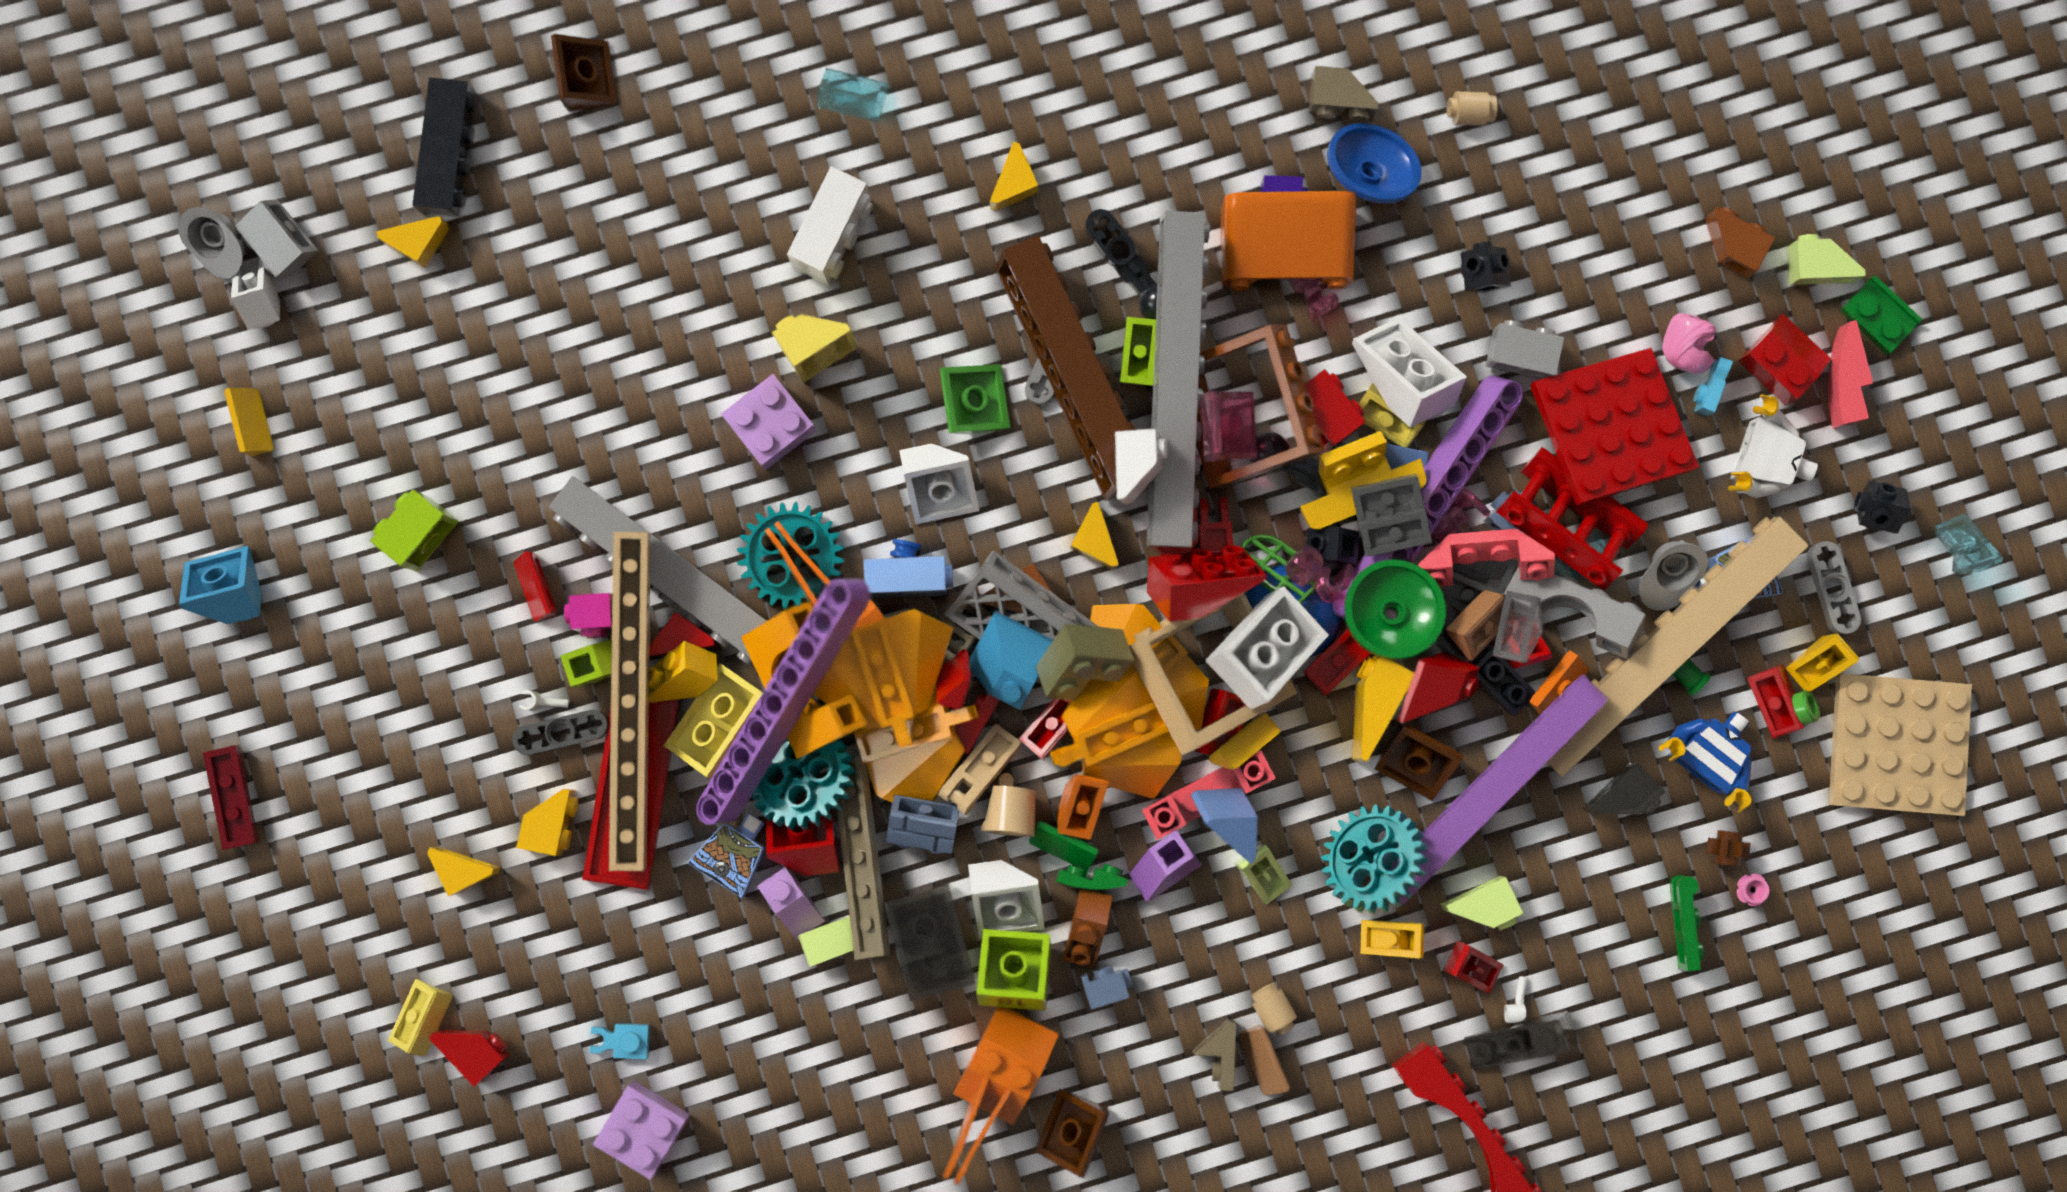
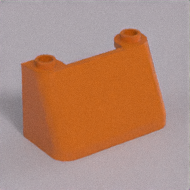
[1220,191,1356,290]

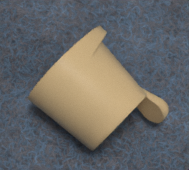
[981,773,1036,837]

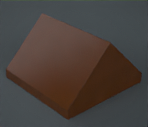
[551,34,617,112]
[1374,723,1464,801]
[1035,1089,1109,1178]

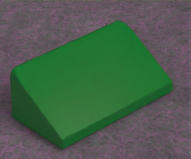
[1029,821,1098,871]

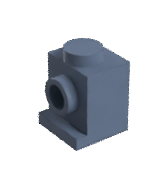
[1080,966,1133,1010]

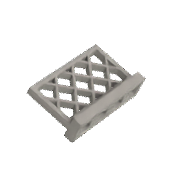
[944,550,1099,683]

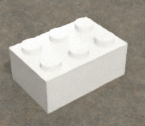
[787,166,873,285]
[1206,586,1328,709]

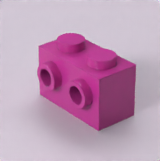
[564,593,613,639]

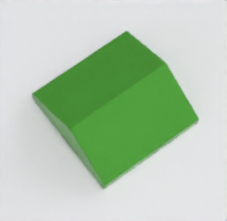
[940,364,1010,435]

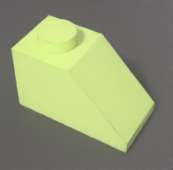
[1787,234,1865,285]
[1440,876,1524,930]

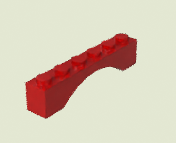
[1391,1042,1542,1192]

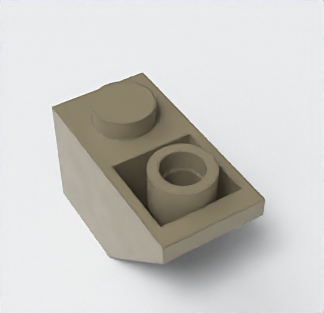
[1309,66,1378,121]

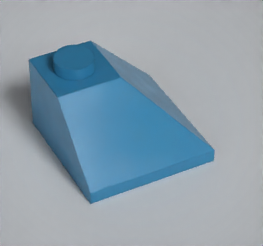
[179,546,262,624]
[969,611,1053,710]

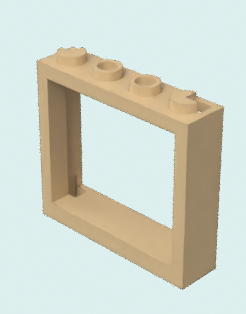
[1129,593,1297,755]

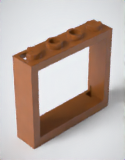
[1196,324,1325,489]

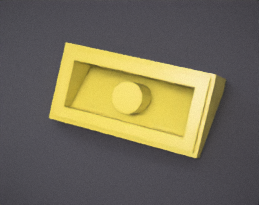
[1359,383,1426,448]
[388,979,452,1056]

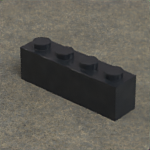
[412,77,479,217]

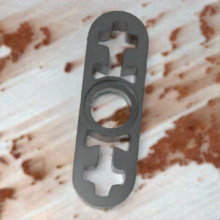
[512,710,609,755]

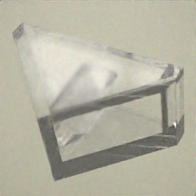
[1492,591,1543,663]

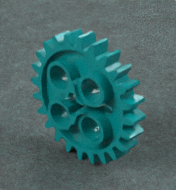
[737,502,844,609]
[751,738,855,830]
[1321,804,1429,914]

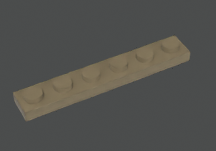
[837,755,891,960]

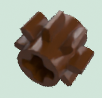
[1706,830,1751,867]

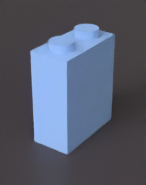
[864,556,953,598]

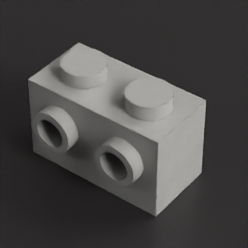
[235,199,318,278]
[1485,320,1564,379]

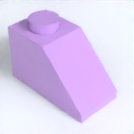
[757,867,825,940]

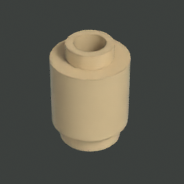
[1447,91,1497,125]
[1251,983,1297,1036]

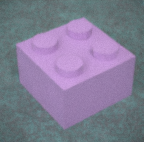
[721,374,817,471]
[592,1081,691,1180]

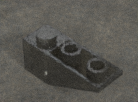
[1464,1011,1578,1070]

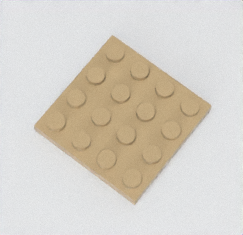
[1829,673,1972,816]

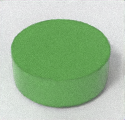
[1792,690,1820,725]

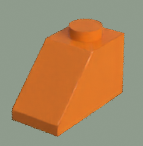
[1057,774,1109,840]

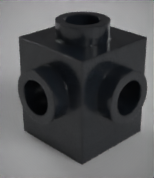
[1461,241,1511,293]
[1853,480,1911,534]
[1305,523,1359,570]

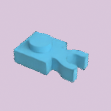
[1693,357,1733,417]
[590,1023,650,1059]

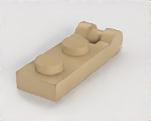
[938,723,1022,815]

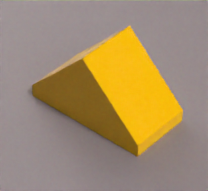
[990,141,1038,211]
[376,216,449,268]
[1070,502,1119,569]
[1786,633,1860,692]
[428,847,500,896]

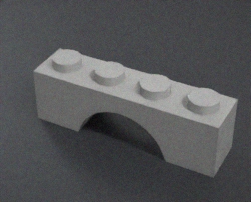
[1504,566,1645,659]

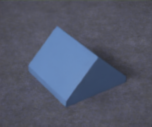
[1191,788,1258,864]

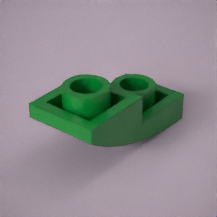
[1056,864,1128,889]

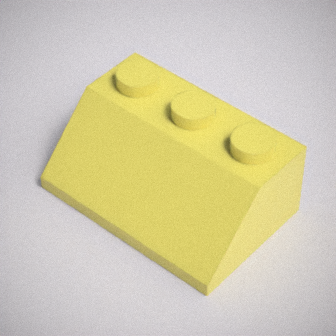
[772,314,858,383]
[664,663,763,779]

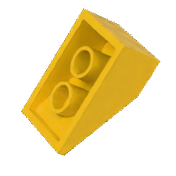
[1352,656,1414,763]

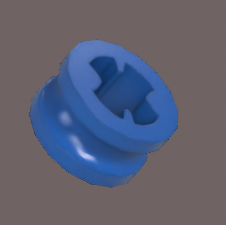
[890,539,922,558]

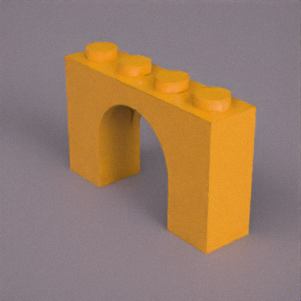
[741,601,867,759]

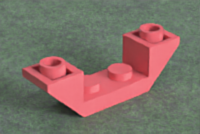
[1418,529,1555,588]
[1142,749,1276,840]

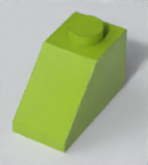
[1120,317,1156,386]

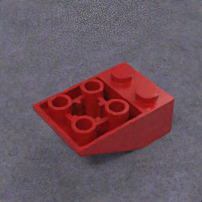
[1147,545,1267,622]

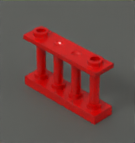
[1496,447,1649,591]

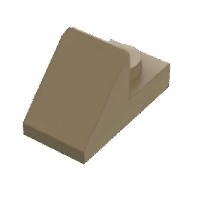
[1192,1019,1236,1091]

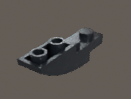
[1435,601,1536,717]

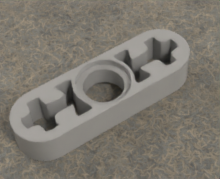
[1807,541,1861,635]

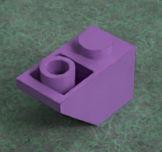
[1129,830,1202,903]

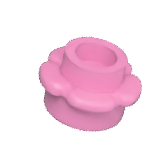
[1736,873,1769,906]

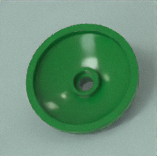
[1344,560,1446,660]

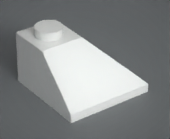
[899,443,979,525]
[968,860,1045,939]

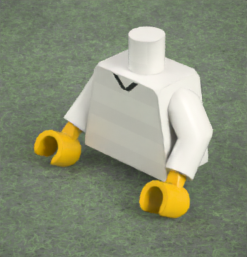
[1728,394,1817,498]

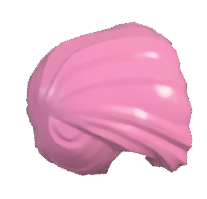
[1662,313,1716,374]

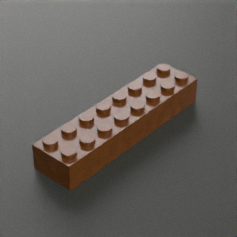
[995,235,1136,502]

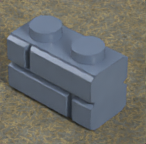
[886,795,959,854]

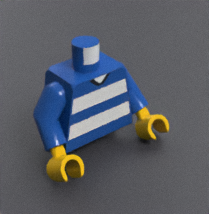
[1658,711,1752,813]

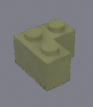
[1036,623,1134,700]

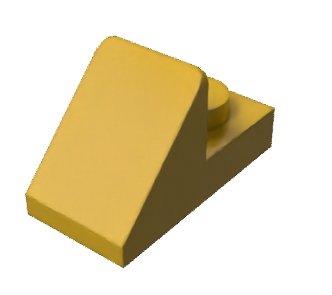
[1360,920,1424,958]

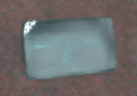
[817,68,889,121]

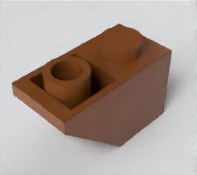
[1705,207,1775,278]
[1063,888,1113,968]

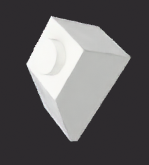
[231,256,280,330]
[1115,429,1168,504]

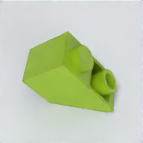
[560,639,612,689]

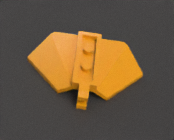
[1090,604,1209,730]
[813,609,954,748]
[1050,663,1182,799]
[854,685,979,803]

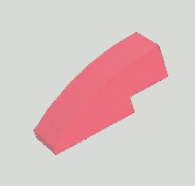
[1827,320,1873,429]

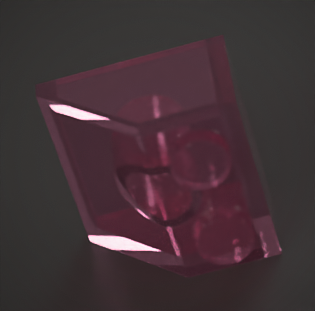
[1201,391,1257,462]

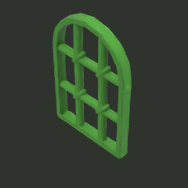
[1241,535,1328,604]

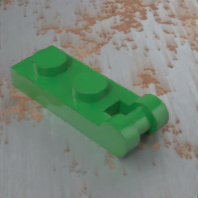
[1670,875,1704,971]

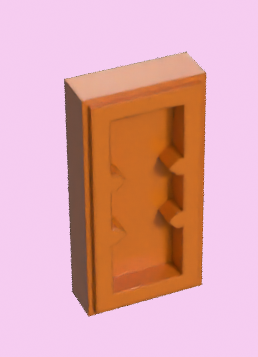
[1529,650,1589,715]

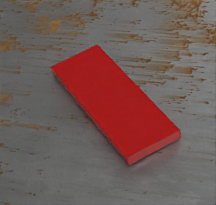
[582,699,680,890]

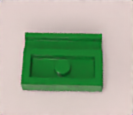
[1839,275,1923,355]

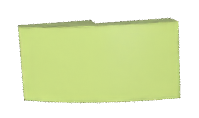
[798,916,854,967]

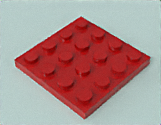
[1530,348,1699,506]

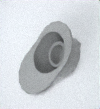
[178,207,243,279]
[1638,540,1709,611]

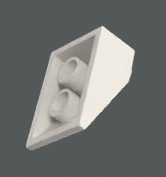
[1352,318,1467,428]

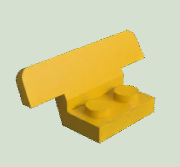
[1300,431,1427,529]

